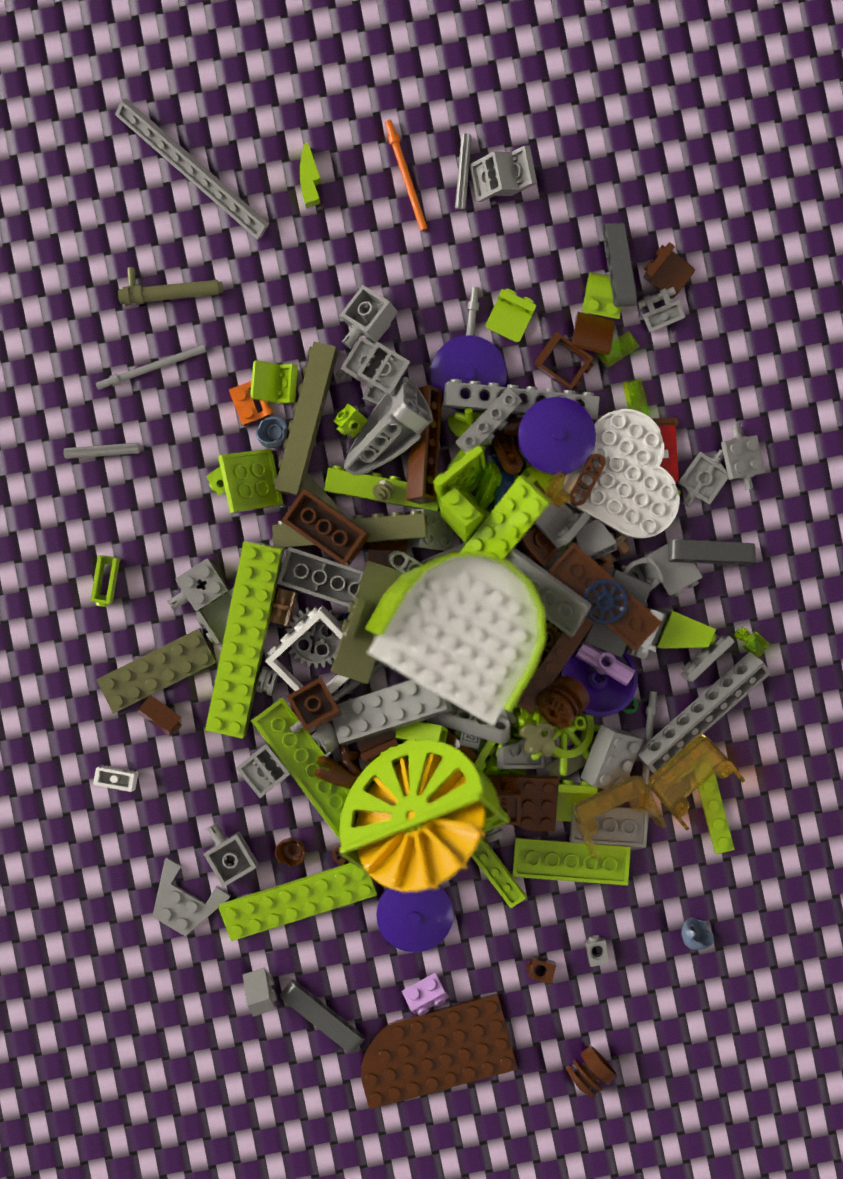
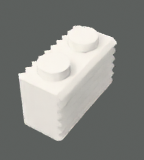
[93,765,138,792]

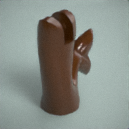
[314,744,364,789]

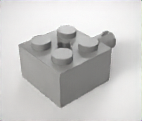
[340,285,398,349]
[167,558,230,612]
[204,823,259,887]

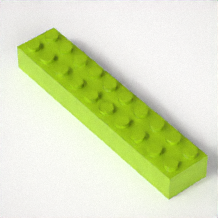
[205,540,285,739]

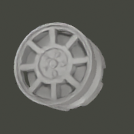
[257,666,278,696]

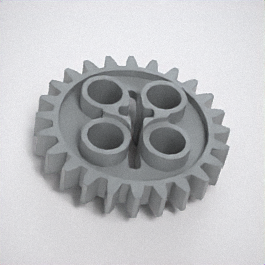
[285,606,343,668]

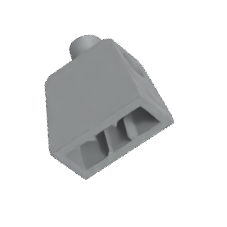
[575,519,617,560]

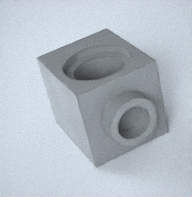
[585,935,610,967]

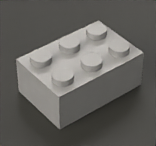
[580,724,643,793]

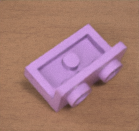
[402,973,449,1016]

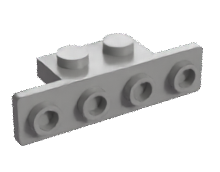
[456,388,522,453]

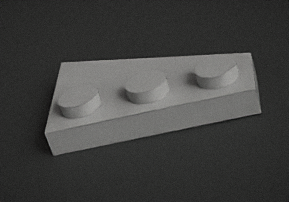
[497,731,547,769]

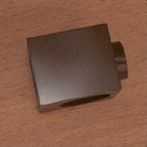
[526,956,556,984]

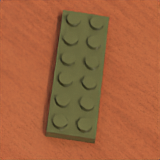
[96,628,217,714]

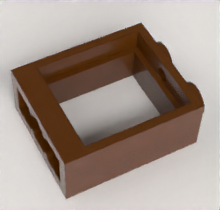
[533,331,594,390]

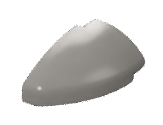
[344,377,433,475]

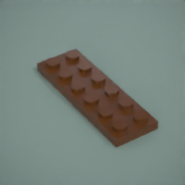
[548,543,662,651]

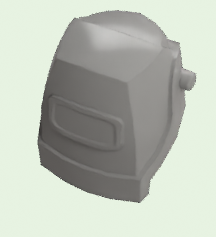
[621,557,663,589]

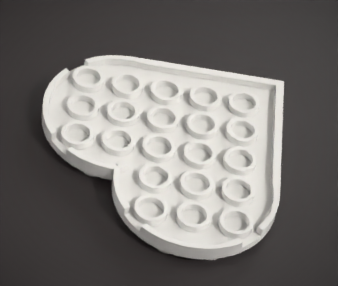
[555,409,680,539]

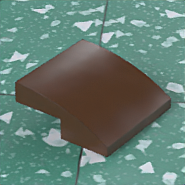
[572,312,615,355]

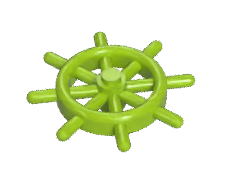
[520,708,600,776]

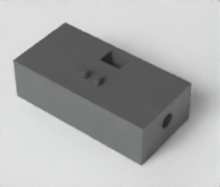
[584,569,653,657]

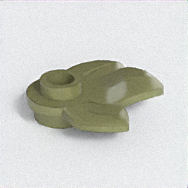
[520,722,556,757]

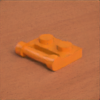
[229,380,274,426]

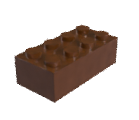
[281,488,371,566]

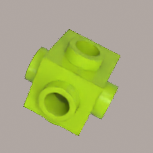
[333,404,368,438]
[206,467,226,496]

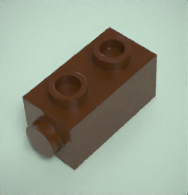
[138,695,182,737]

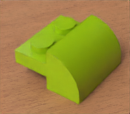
[582,272,622,319]

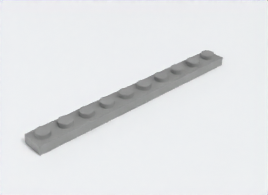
[115,98,269,240]

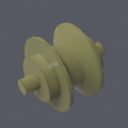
[373,480,394,502]

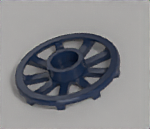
[583,579,628,624]

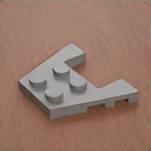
[152,857,231,936]

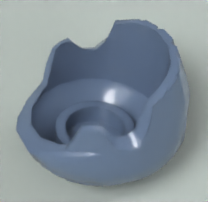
[256,416,288,449]
[681,917,714,950]

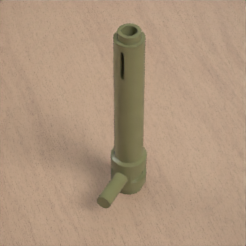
[118,267,223,306]

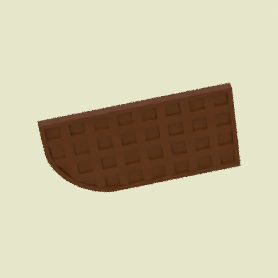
[361,993,518,1110]

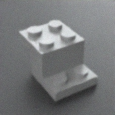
[469,145,537,202]
[340,336,410,396]
[236,743,291,798]

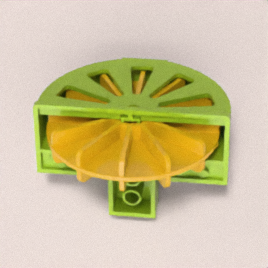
[339,739,510,893]

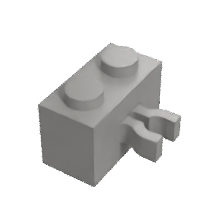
[243,967,277,1017]

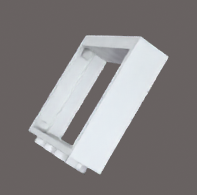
[265,605,349,694]

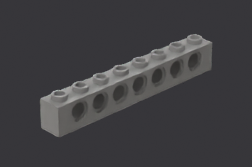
[443,379,599,421]
[637,652,771,776]

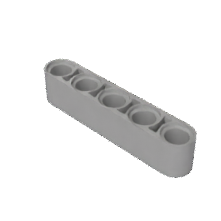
[426,702,510,744]

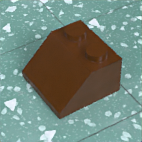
[368,540,408,571]

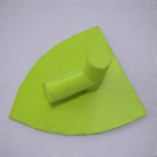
[447,408,482,438]

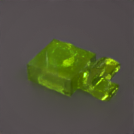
[734,627,770,658]

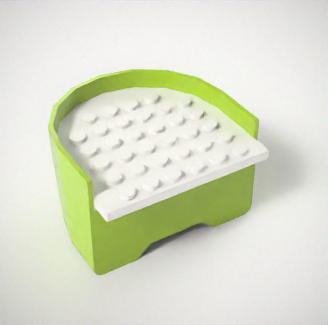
[364,552,546,726]

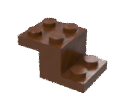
[486,775,521,825]

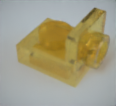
[545,471,571,507]

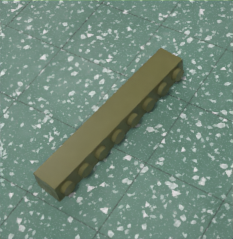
[274,341,339,497]
[272,511,428,548]

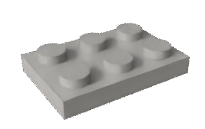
[680,635,735,682]

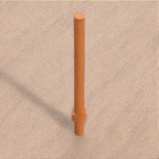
[384,120,428,231]

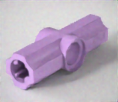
[575,641,635,686]

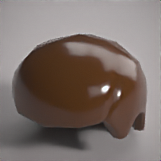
[275,837,306,867]

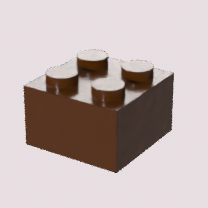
[286,677,342,734]

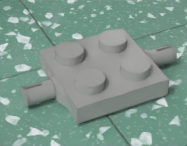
[721,425,765,490]
[677,449,728,507]

